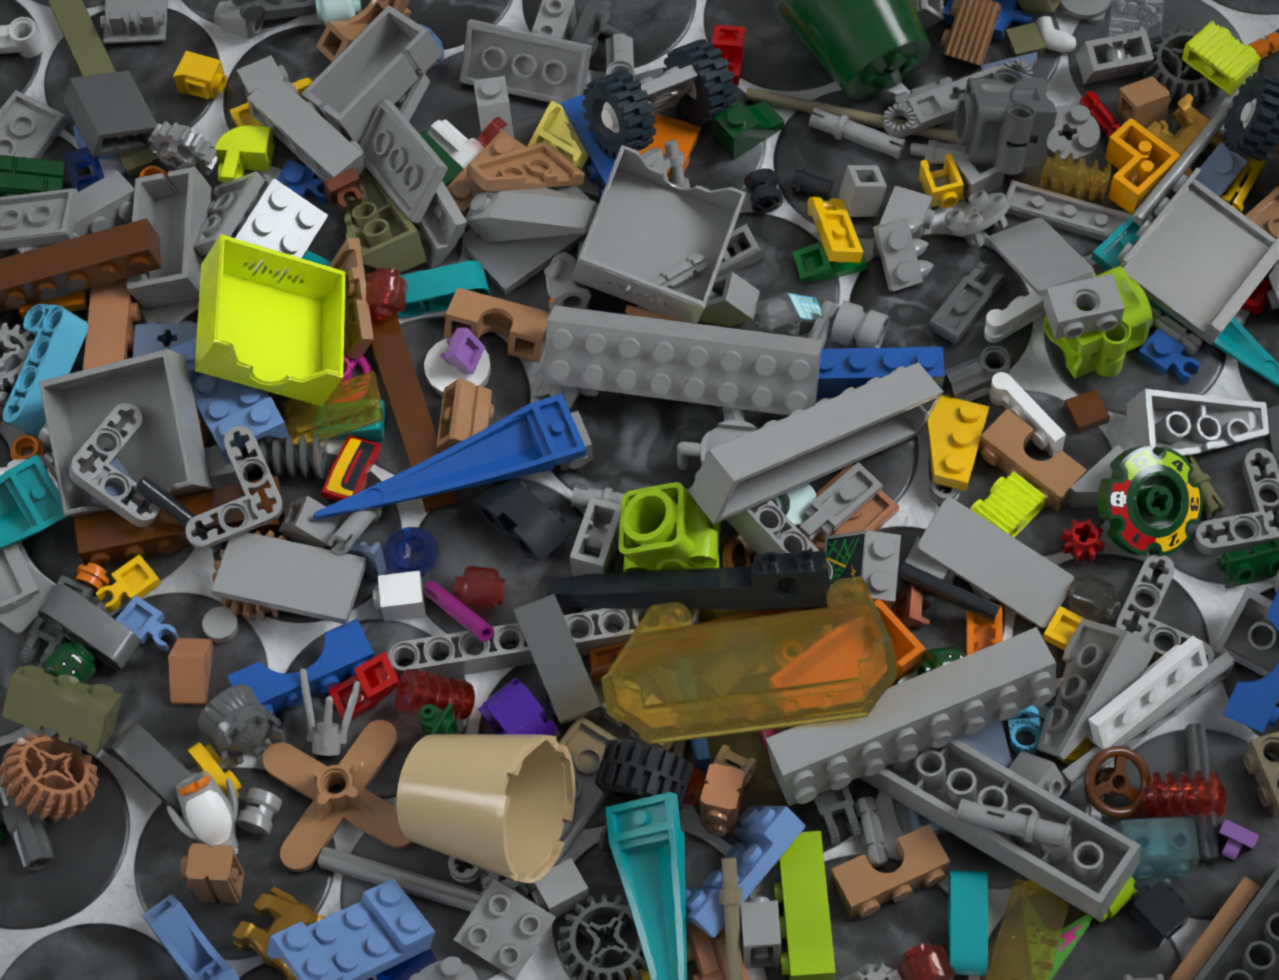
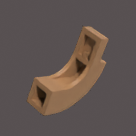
[316,0,412,62]

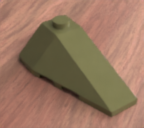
[344,167,427,274]

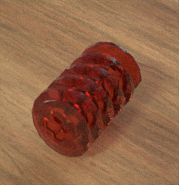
[395,669,475,721]
[1144,770,1227,818]

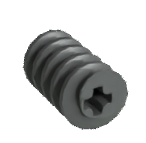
[254,434,328,479]

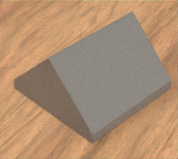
[1214,588,1279,676]

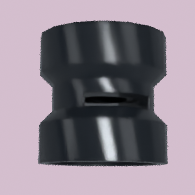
[744,168,783,214]

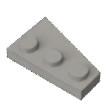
[194,171,265,256]

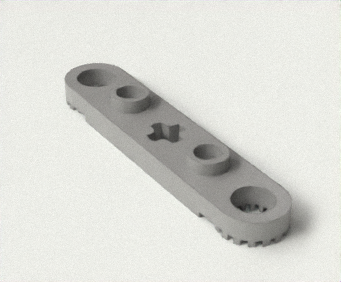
[883,59,1033,138]

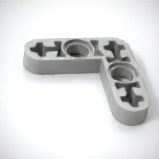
[69,403,159,527]
[185,426,283,549]
[1194,448,1279,555]
[1115,554,1214,664]

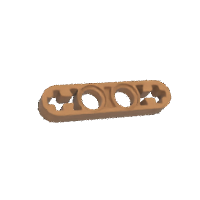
[1170,876,1261,980]

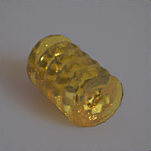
[1039,149,1112,204]

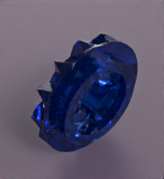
[384,527,439,577]

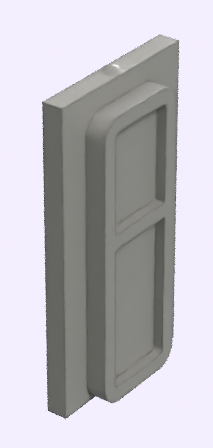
[0,543,40,613]

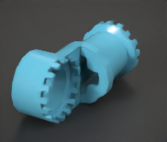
[1008,705,1042,755]

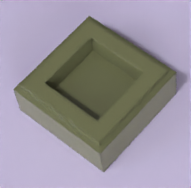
[1005,22,1046,57]

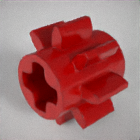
[1061,519,1105,563]

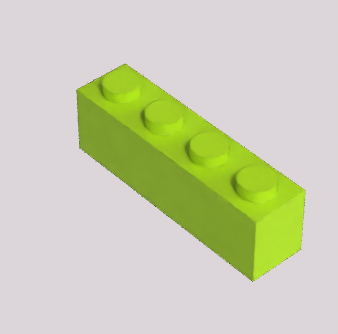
[772,831,836,980]

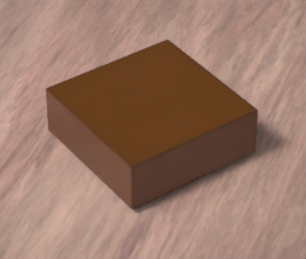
[1064,390,1110,433]

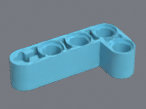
[3,304,88,437]

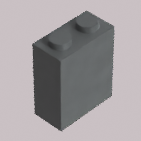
[64,71,157,157]

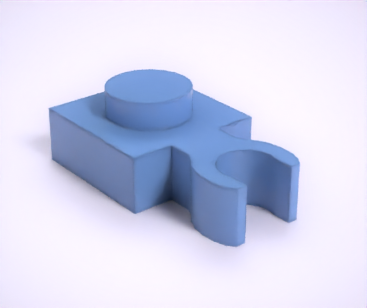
[115,595,178,651]

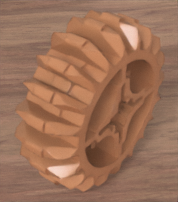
[0,731,99,823]

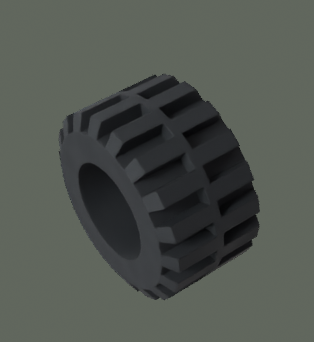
[595,739,694,811]

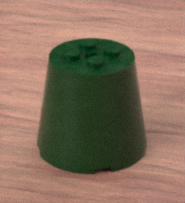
[778,0,931,100]

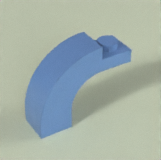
[142,894,240,980]

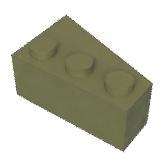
[2,665,123,755]

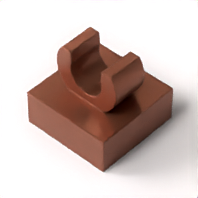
[324,168,362,212]
[891,585,931,628]

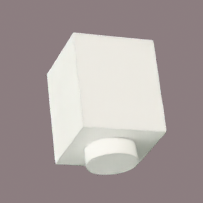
[373,571,426,622]

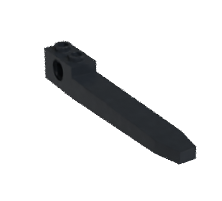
[547,550,831,610]

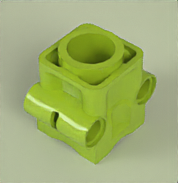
[1042,266,1153,379]
[618,482,721,572]

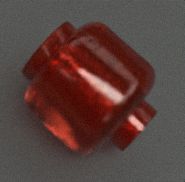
[365,268,408,319]
[453,566,505,613]
[900,940,955,980]

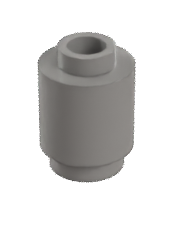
[214,0,263,38]

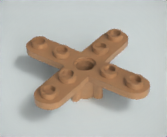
[263,720,413,872]

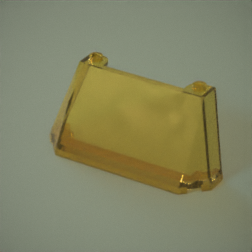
[601,576,898,744]

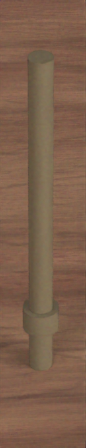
[719,857,743,980]

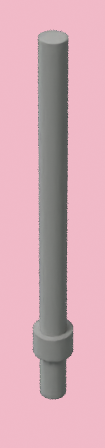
[1131,83,1246,225]

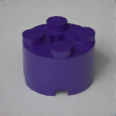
[478,677,560,737]

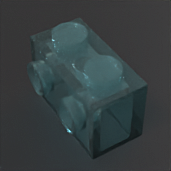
[1117,817,1200,878]

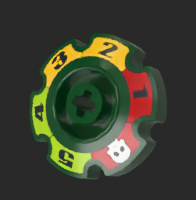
[1098,446,1203,556]

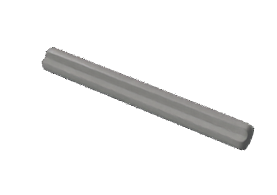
[318,847,481,912]

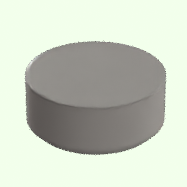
[202,607,239,643]

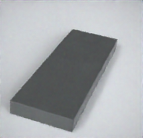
[513,594,601,725]

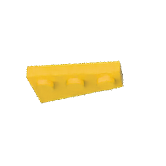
[925,395,989,491]

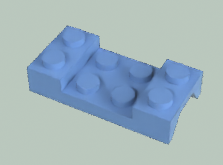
[169,337,289,465]
[685,805,806,938]
[267,878,435,980]

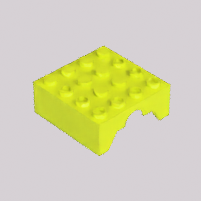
[195,234,346,406]

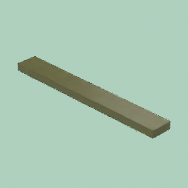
[47,0,159,177]

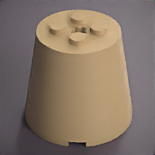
[396,734,576,883]

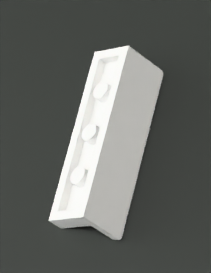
[1086,636,1209,749]

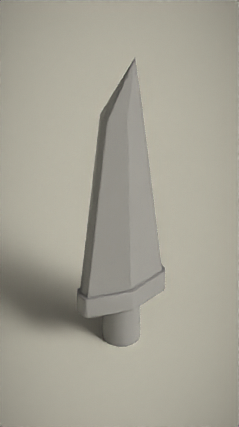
[910,139,995,167]

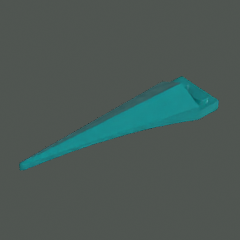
[1091,213,1279,387]
[0,454,69,549]
[605,792,687,980]

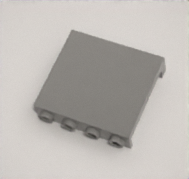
[1117,167,1279,345]

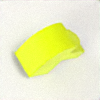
[215,125,276,183]

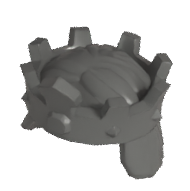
[197,684,286,765]

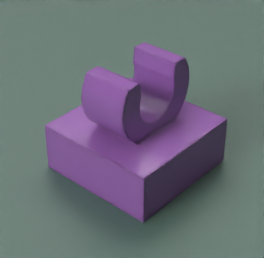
[440,328,485,374]
[1219,819,1259,861]

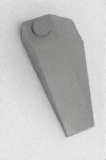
[465,188,598,243]
[1126,389,1269,457]
[1037,619,1154,759]

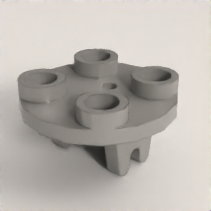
[945,190,1010,248]

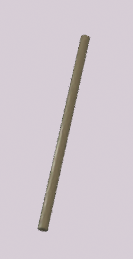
[746,88,957,144]

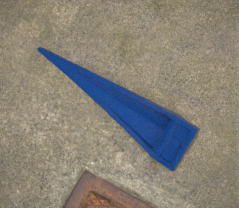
[313,394,586,520]

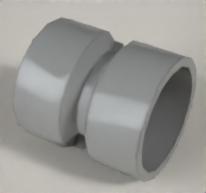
[830,300,889,348]

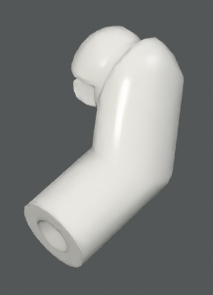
[1036,16,1076,53]

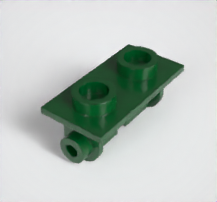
[1217,539,1279,589]
[417,703,459,737]

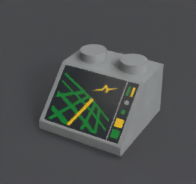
[824,530,901,609]

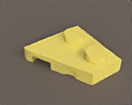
[527,100,589,170]

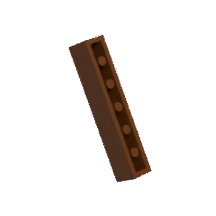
[0,218,161,313]
[74,476,286,568]

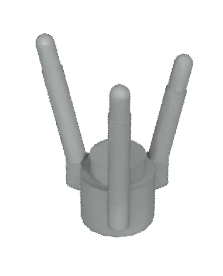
[300,668,361,756]

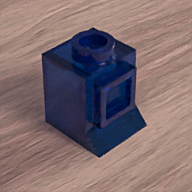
[63,147,105,192]

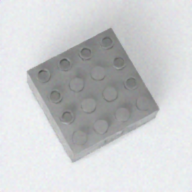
[571,145,746,324]
[39,349,212,517]

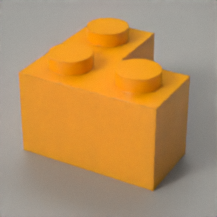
[1105,118,1181,214]

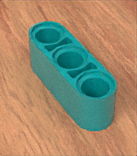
[390,260,490,318]
[948,870,988,976]

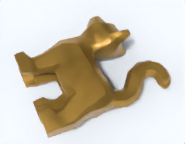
[1146,93,1238,177]
[232,886,326,980]

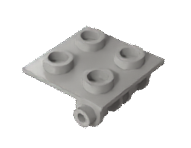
[100,0,168,44]
[454,878,556,979]

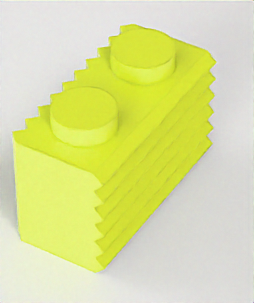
[1182,21,1261,96]
[970,471,1046,538]

